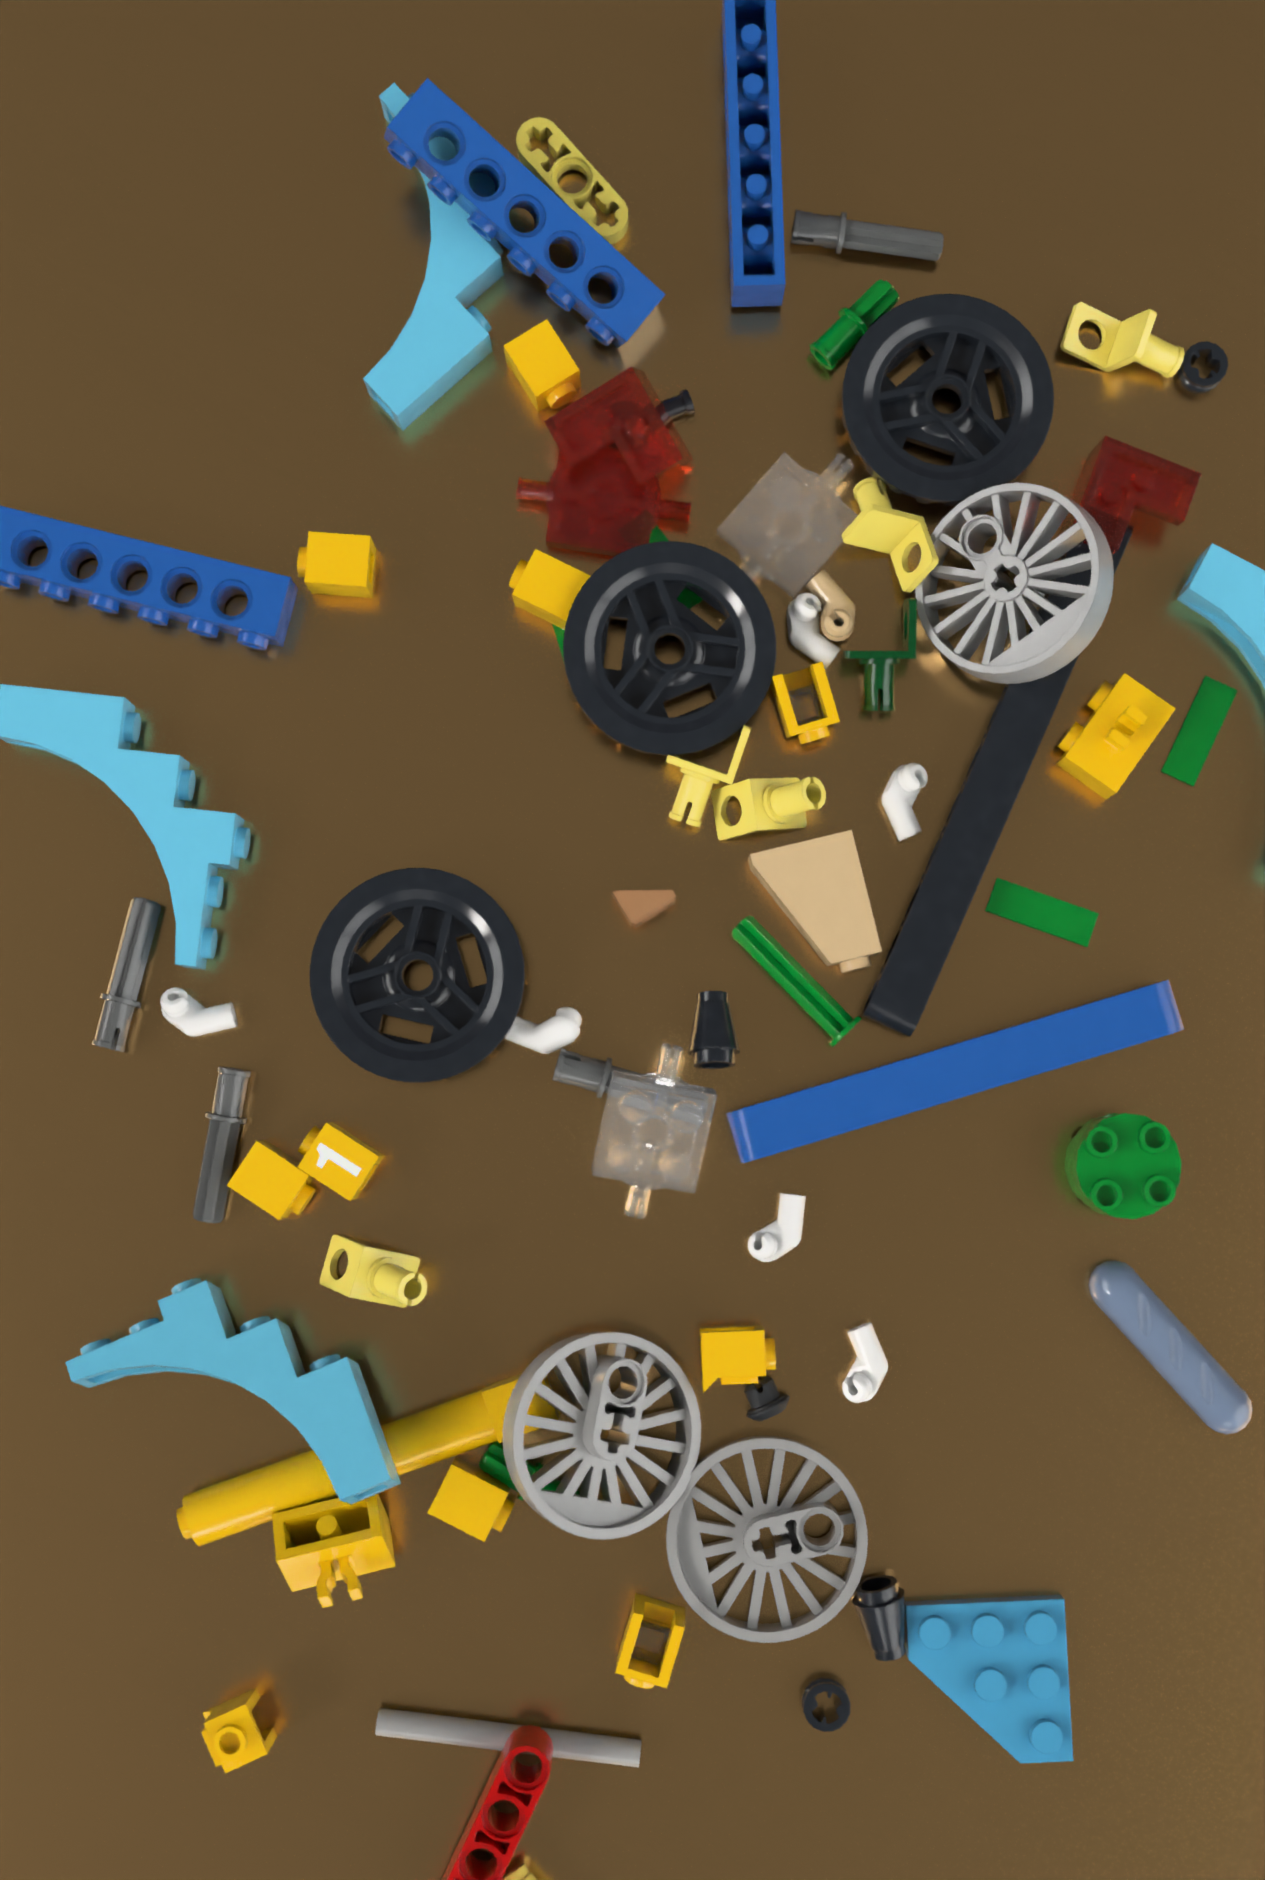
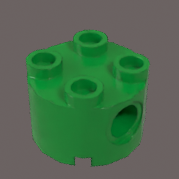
[1064,1113,1182,1219]

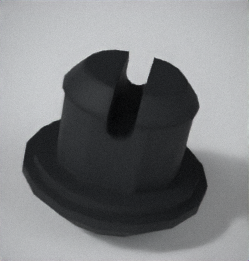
[744,1376,790,1421]

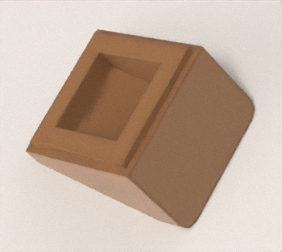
[612,890,677,928]

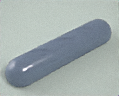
[1088,1260,1253,1435]

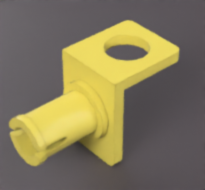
[1060,302,1185,378]
[841,477,939,593]
[666,725,752,827]
[711,777,826,840]
[320,1234,428,1308]

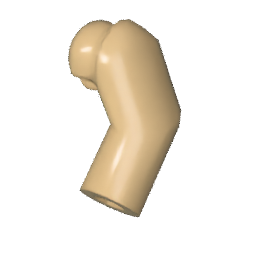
[806,569,855,642]

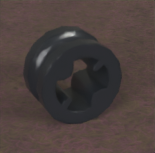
[1177,341,1228,394]
[802,1677,851,1732]

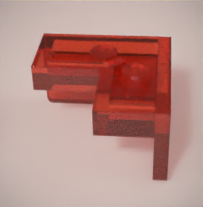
[544,366,693,486]
[1059,435,1202,554]

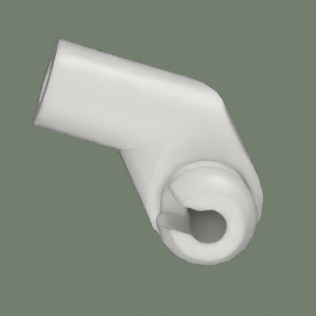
[786,592,841,670]
[881,763,928,842]
[160,987,238,1037]
[505,1007,582,1054]
[747,1193,806,1262]
[842,1322,888,1403]

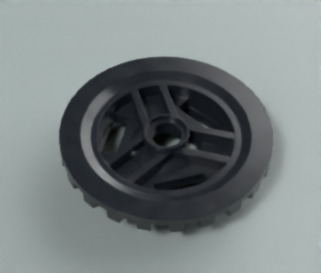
[841,294,1054,506]
[563,541,777,756]
[310,868,525,1082]

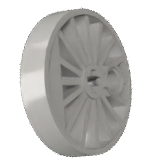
[915,483,1114,684]
[502,1332,701,1540]
[666,1435,868,1643]

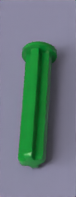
[732,915,862,1048]

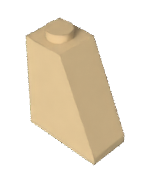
[748,830,882,973]

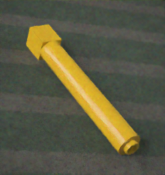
[176,1373,561,1546]

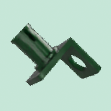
[842,598,917,711]

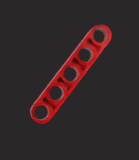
[441,1725,553,1880]

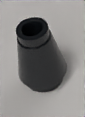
[688,991,740,1069]
[852,1575,906,1661]

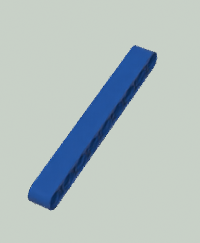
[726,980,1184,1163]

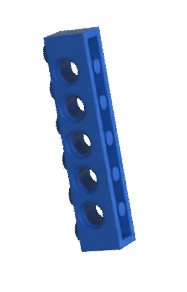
[722,0,786,307]
[384,78,666,348]
[0,506,298,650]

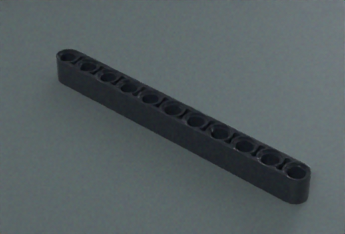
[862,506,1134,1037]

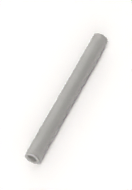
[375,1708,642,1768]

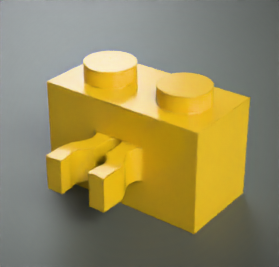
[1056,673,1176,799]
[272,1494,396,1608]

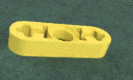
[516,117,628,244]

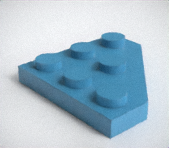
[905,1595,1073,1763]

